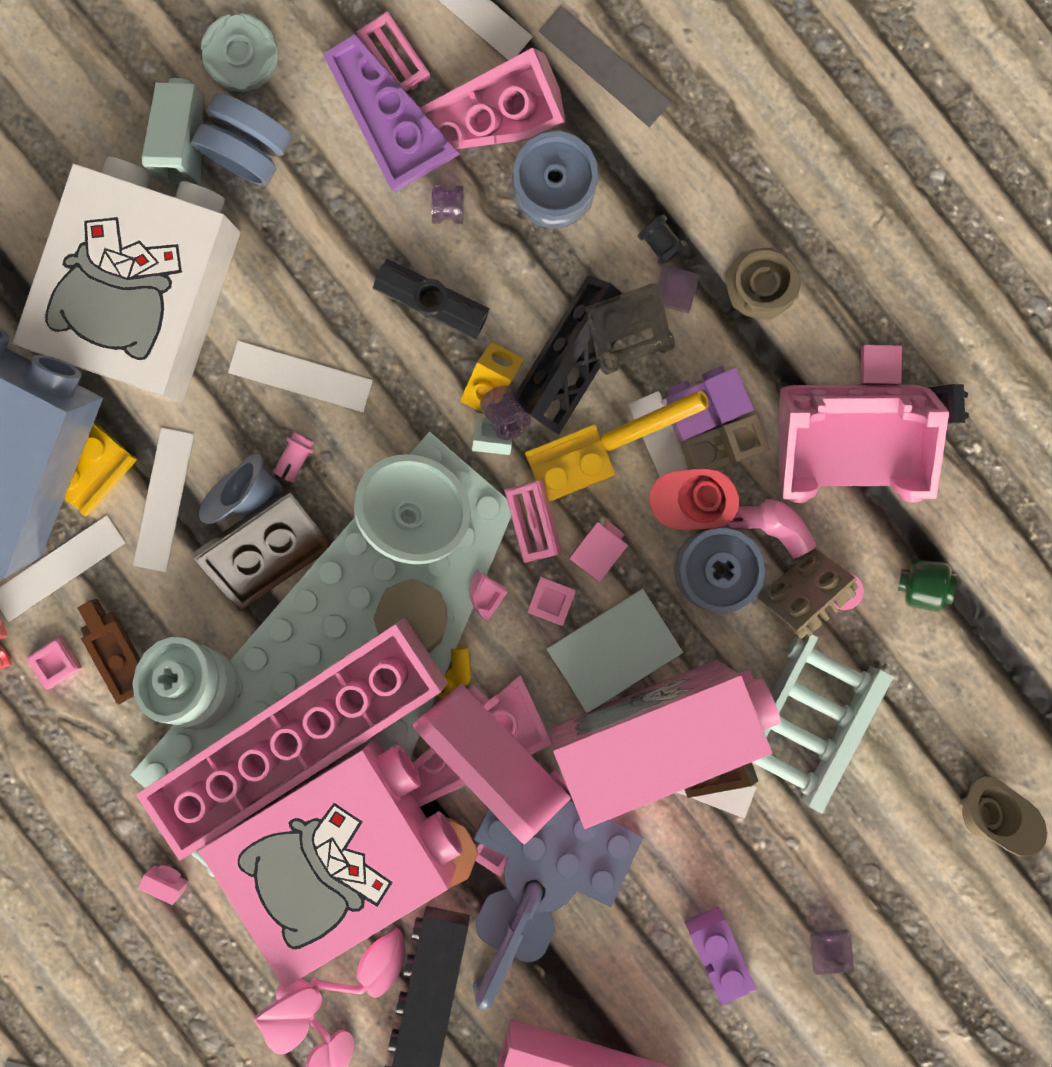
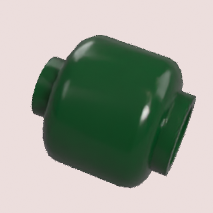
[898,558,957,612]

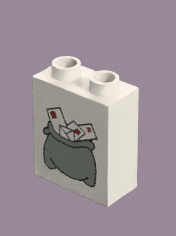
[12,156,241,403]

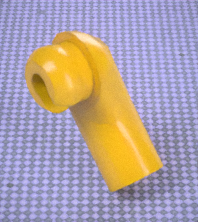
[436,646,471,699]

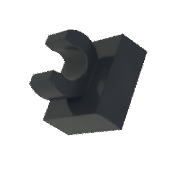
[928,384,969,425]

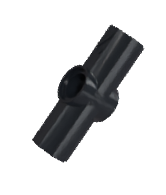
[372,258,490,339]

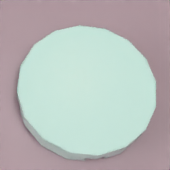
[201,13,278,92]

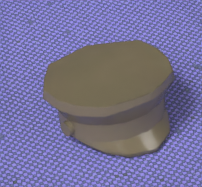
[725,248,801,319]
[373,579,448,653]

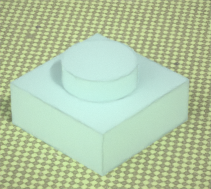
[472,413,513,455]

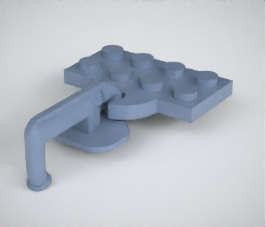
[473,801,643,1010]

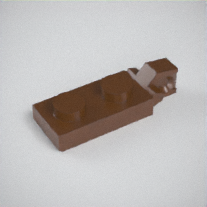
[77,599,141,705]

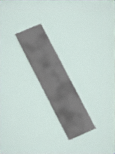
[539,6,671,128]

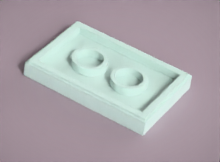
[546,588,683,713]

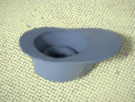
[199,453,282,524]

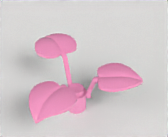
[253,927,405,1067]

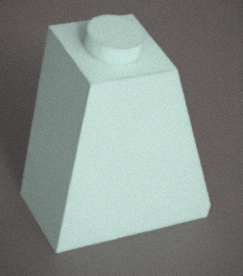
[142,78,204,186]

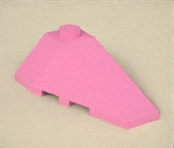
[420,48,565,149]

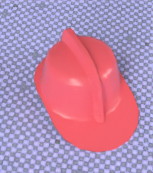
[649,468,739,530]

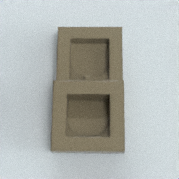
[680,414,770,470]

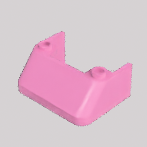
[412,683,571,845]

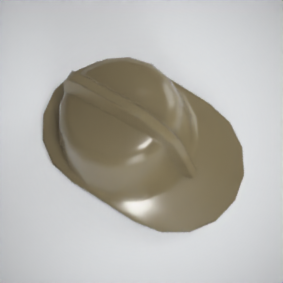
[958,776,1048,856]

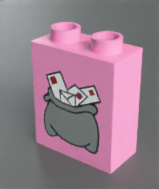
[550,660,781,829]
[199,736,463,988]

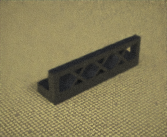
[509,275,638,435]

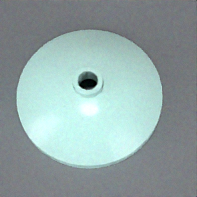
[354,454,471,564]

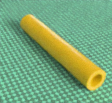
[601,390,709,451]

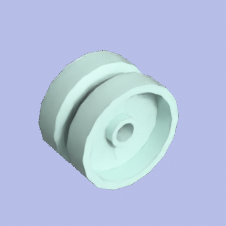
[132,637,237,730]

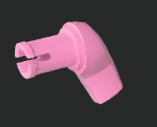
[727,499,817,559]

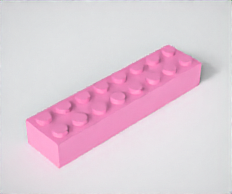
[136,617,448,861]

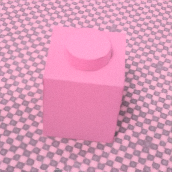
[568,521,628,582]

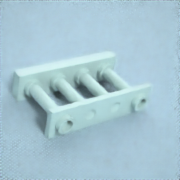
[752,635,894,813]

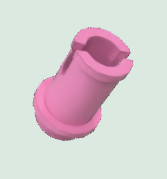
[272,431,315,483]

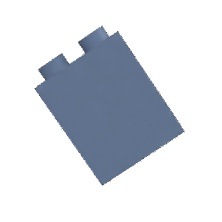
[0,329,103,579]

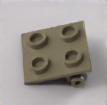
[758,548,859,639]

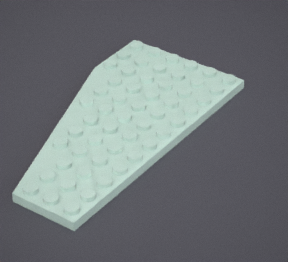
[130,431,512,788]

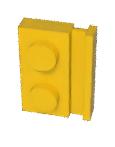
[64,423,138,516]
[525,424,616,502]

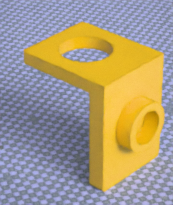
[460,342,524,415]

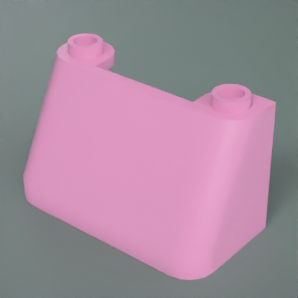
[779,385,949,503]

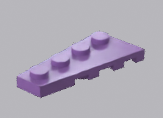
[323,34,460,192]

